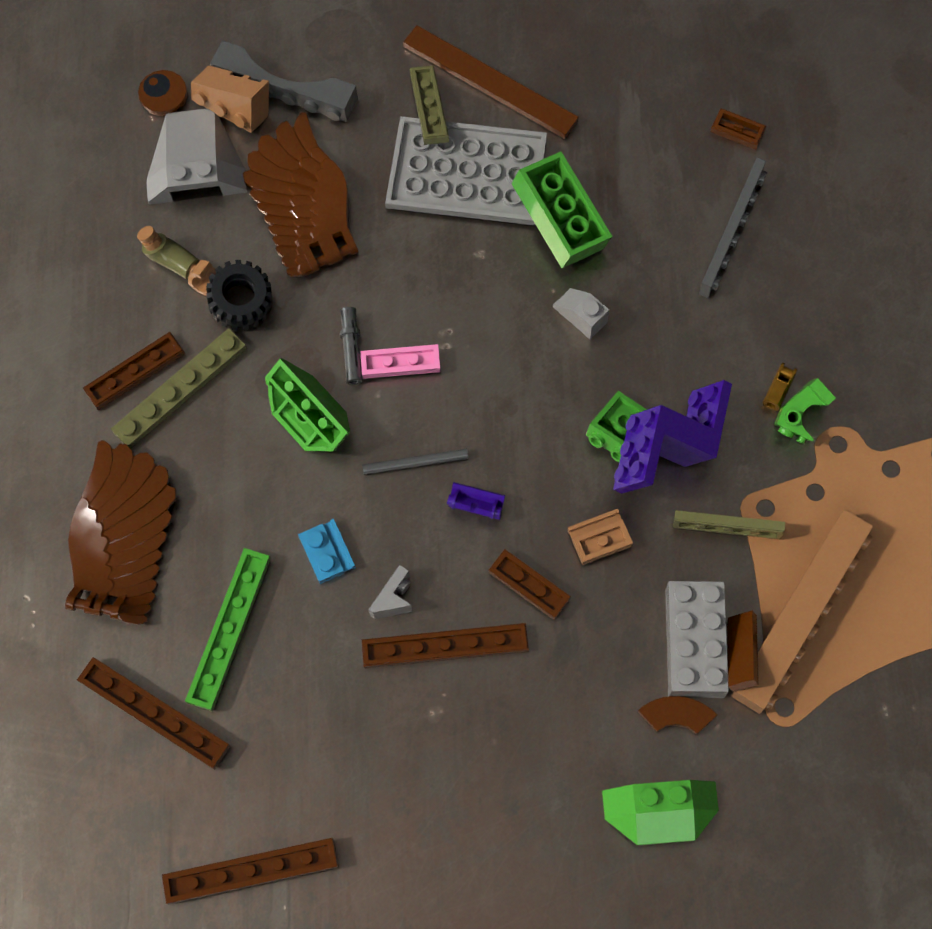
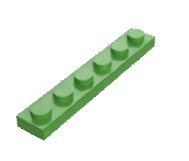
[185,548,271,712]

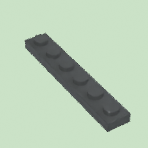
[699,158,767,298]

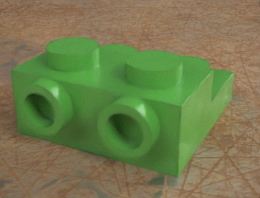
[586,391,647,462]

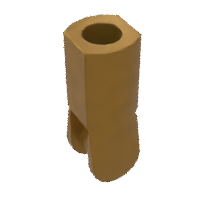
[763,362,797,411]

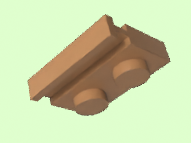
[568,509,633,565]

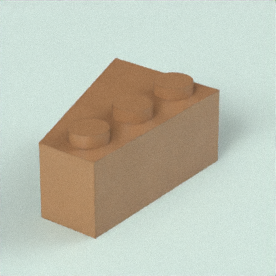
[191,66,269,133]

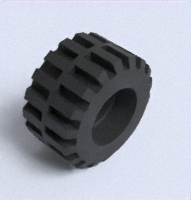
[206,260,272,331]

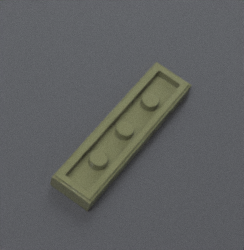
[410,65,449,145]
[673,510,785,540]

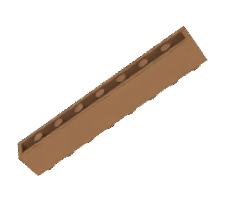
[731,509,873,714]

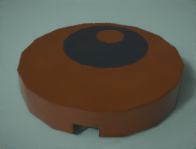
[138,70,188,117]

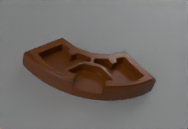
[637,696,717,735]

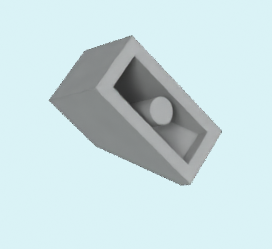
[553,288,609,339]

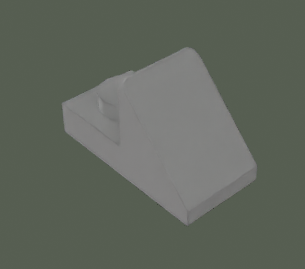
[368,565,413,619]

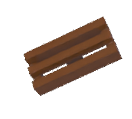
[710,108,767,150]

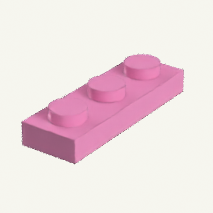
[361,344,441,379]

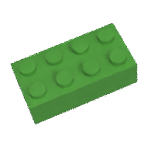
[511,152,613,268]

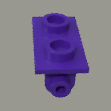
[447,482,505,520]

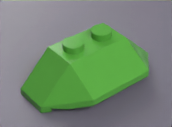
[265,358,350,451]
[602,780,719,846]

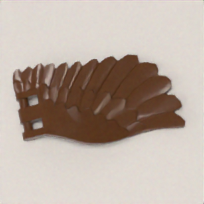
[243,112,359,278]
[65,440,176,625]

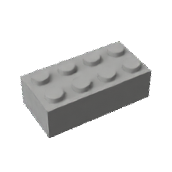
[665,581,729,698]

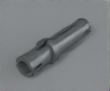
[340,307,363,385]

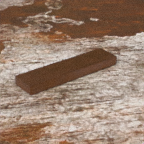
[83,332,185,410]

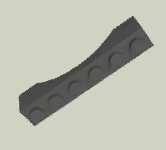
[210,40,358,122]

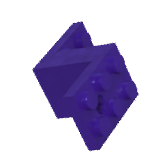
[613,380,732,494]

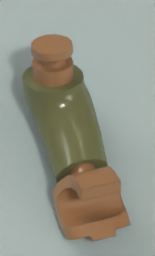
[137,226,216,296]

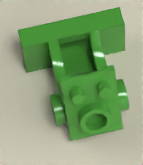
[774,378,836,444]

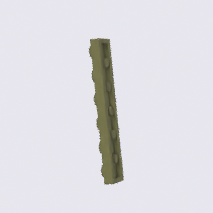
[111,328,247,448]

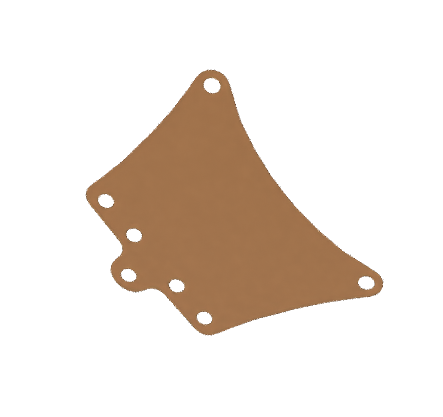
[740,426,932,727]

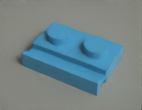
[298,519,356,584]

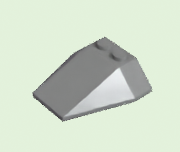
[146,109,247,205]

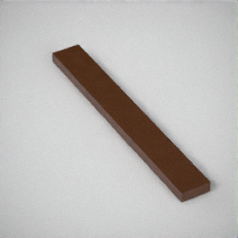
[403,25,579,139]

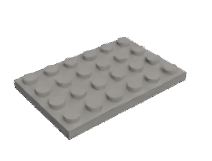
[385,116,547,225]

